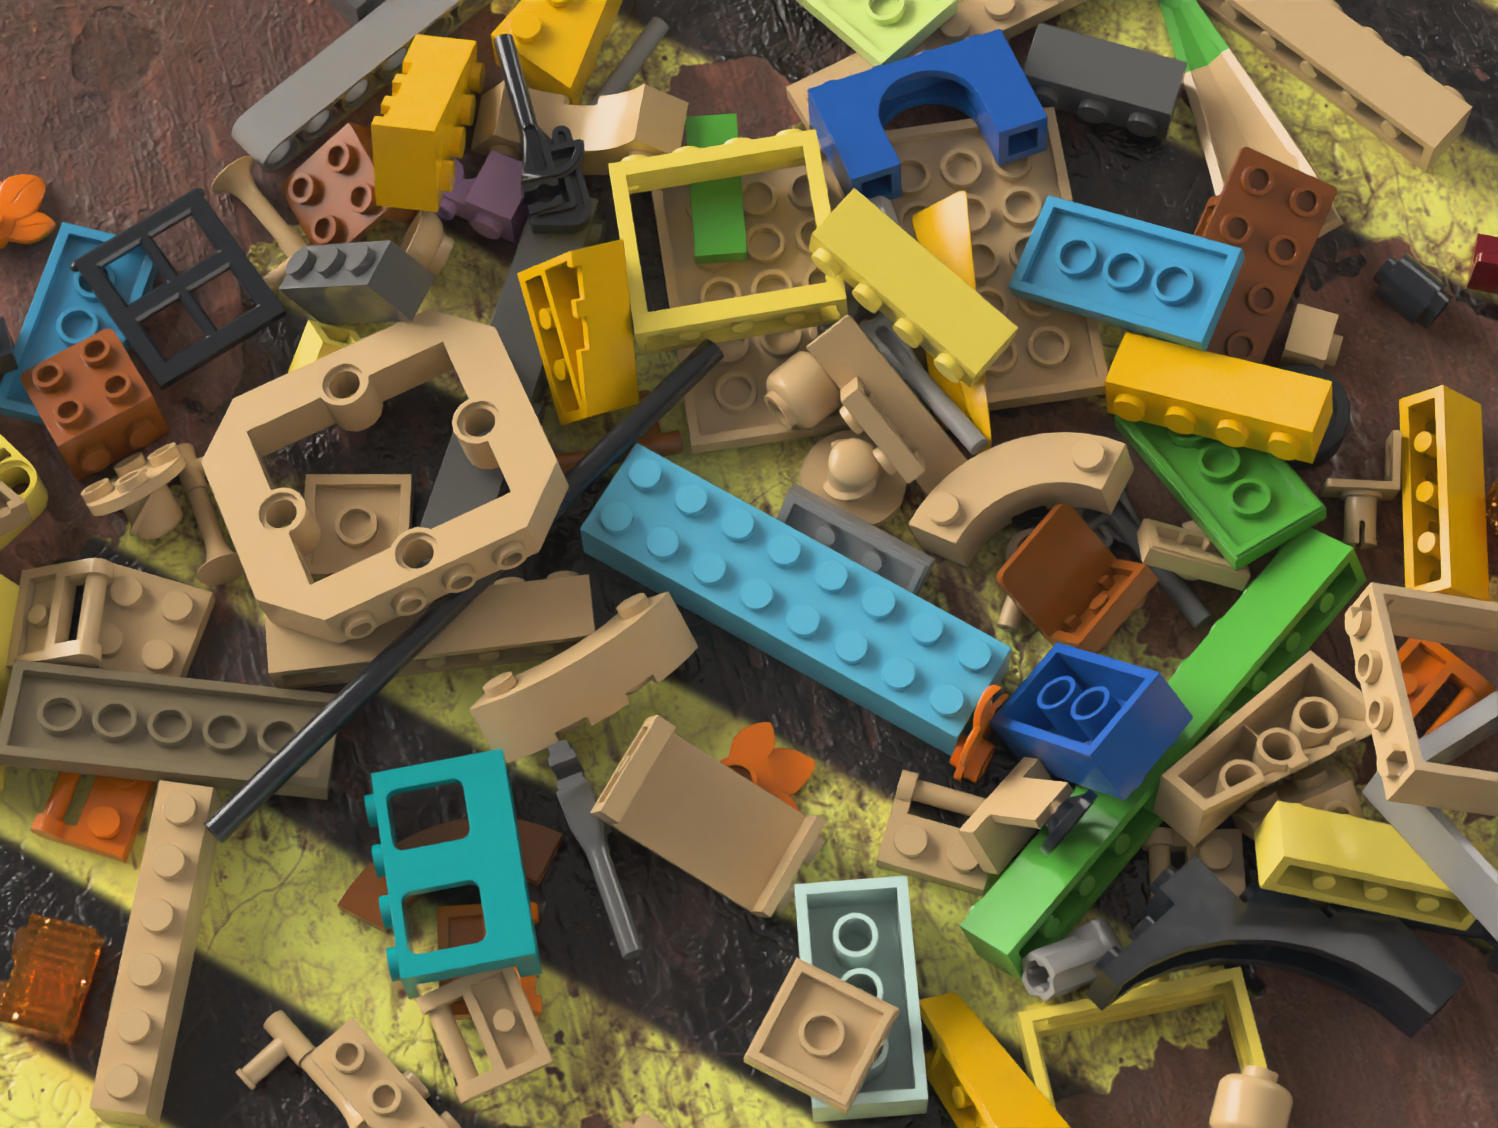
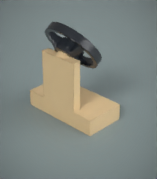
[958,757,1098,874]

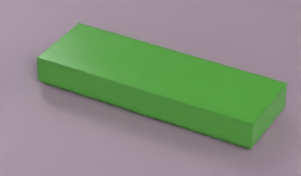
[685,113,748,264]

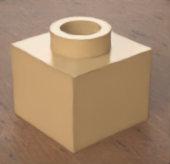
[1279,303,1343,370]

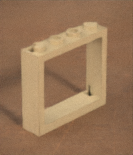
[1345,582,1498,817]

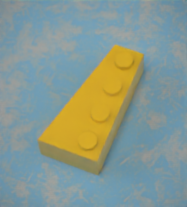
[371,34,485,212]

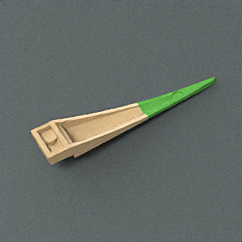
[1158,0,1343,238]

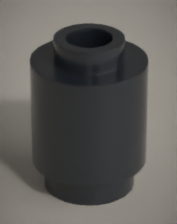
[1372,253,1454,329]

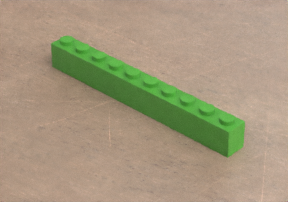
[959,527,1367,983]

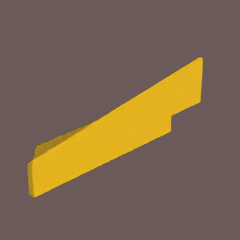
[911,191,992,455]
[919,993,1071,1128]

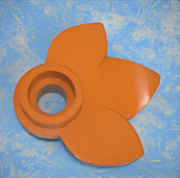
[0,174,56,249]
[949,684,1010,784]
[719,722,816,812]

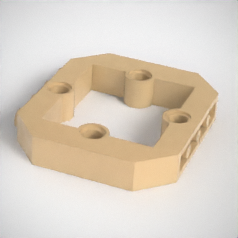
[201,309,569,644]

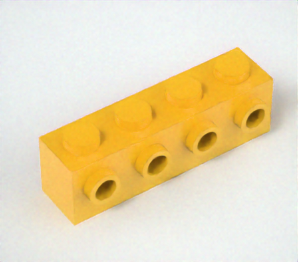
[1104,332,1333,464]
[1399,385,1490,602]

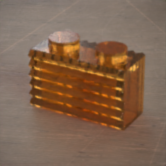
[0,914,105,1046]

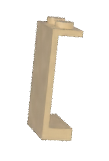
[590,715,827,917]

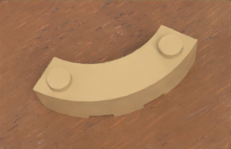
[471,81,688,175]
[908,432,1134,568]
[469,591,698,763]

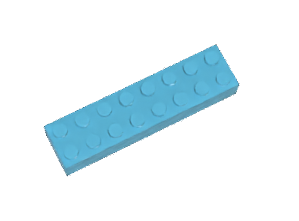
[580,443,1012,756]

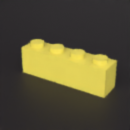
[809,188,1018,388]
[1254,801,1486,931]

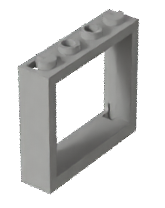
[1362,690,1498,942]

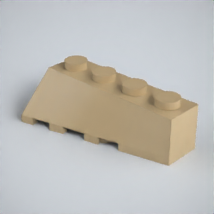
[1153,650,1372,846]

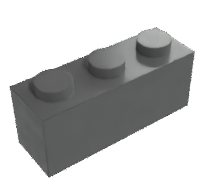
[1023,22,1187,139]
[278,240,435,324]

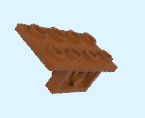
[1158,147,1337,364]

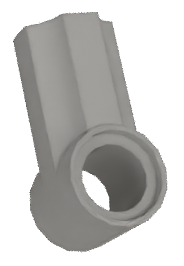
[1021,917,1124,1002]

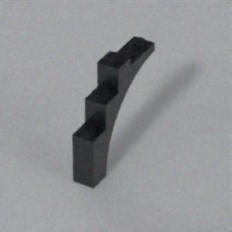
[1086,856,1465,1039]

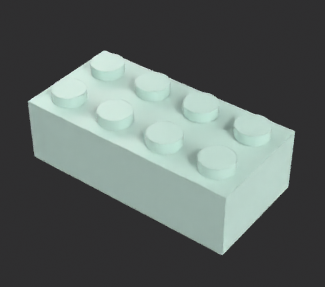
[794,875,928,1122]

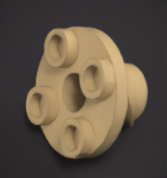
[800,430,907,527]
[81,442,187,540]

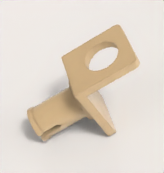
[1320,430,1402,549]

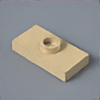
[1137,518,1250,591]

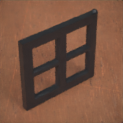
[70,188,286,391]

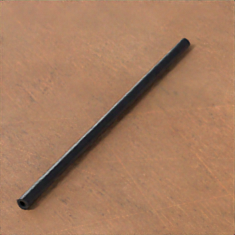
[203,339,724,844]

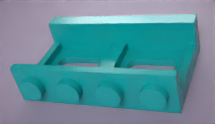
[364,749,542,999]

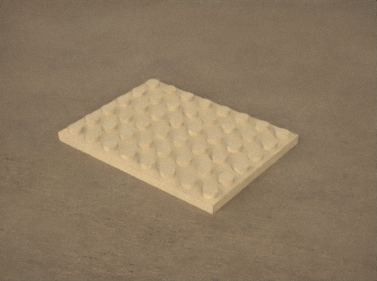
[651,107,1108,454]

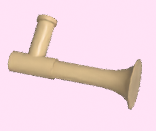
[211,156,308,294]
[177,443,245,585]
[236,1010,370,1128]

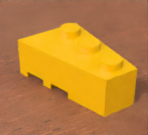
[491,0,623,105]
[517,239,640,426]

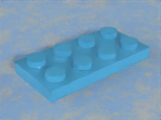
[1008,195,1246,352]
[0,222,162,425]

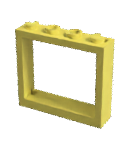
[608,129,848,356]
[1016,965,1267,1110]

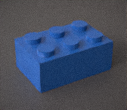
[989,642,1194,801]

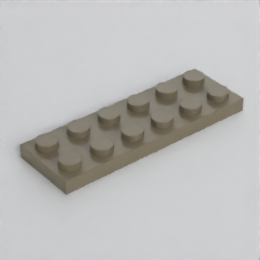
[0,660,338,800]

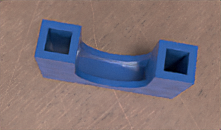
[808,29,1048,200]

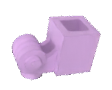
[434,150,533,243]

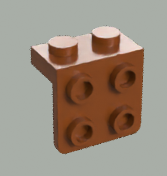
[282,122,418,245]
[20,329,171,482]
[997,503,1159,654]

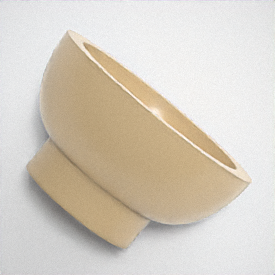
[399,210,454,276]

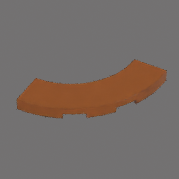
[337,818,564,934]

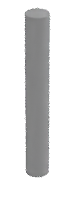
[589,17,669,105]

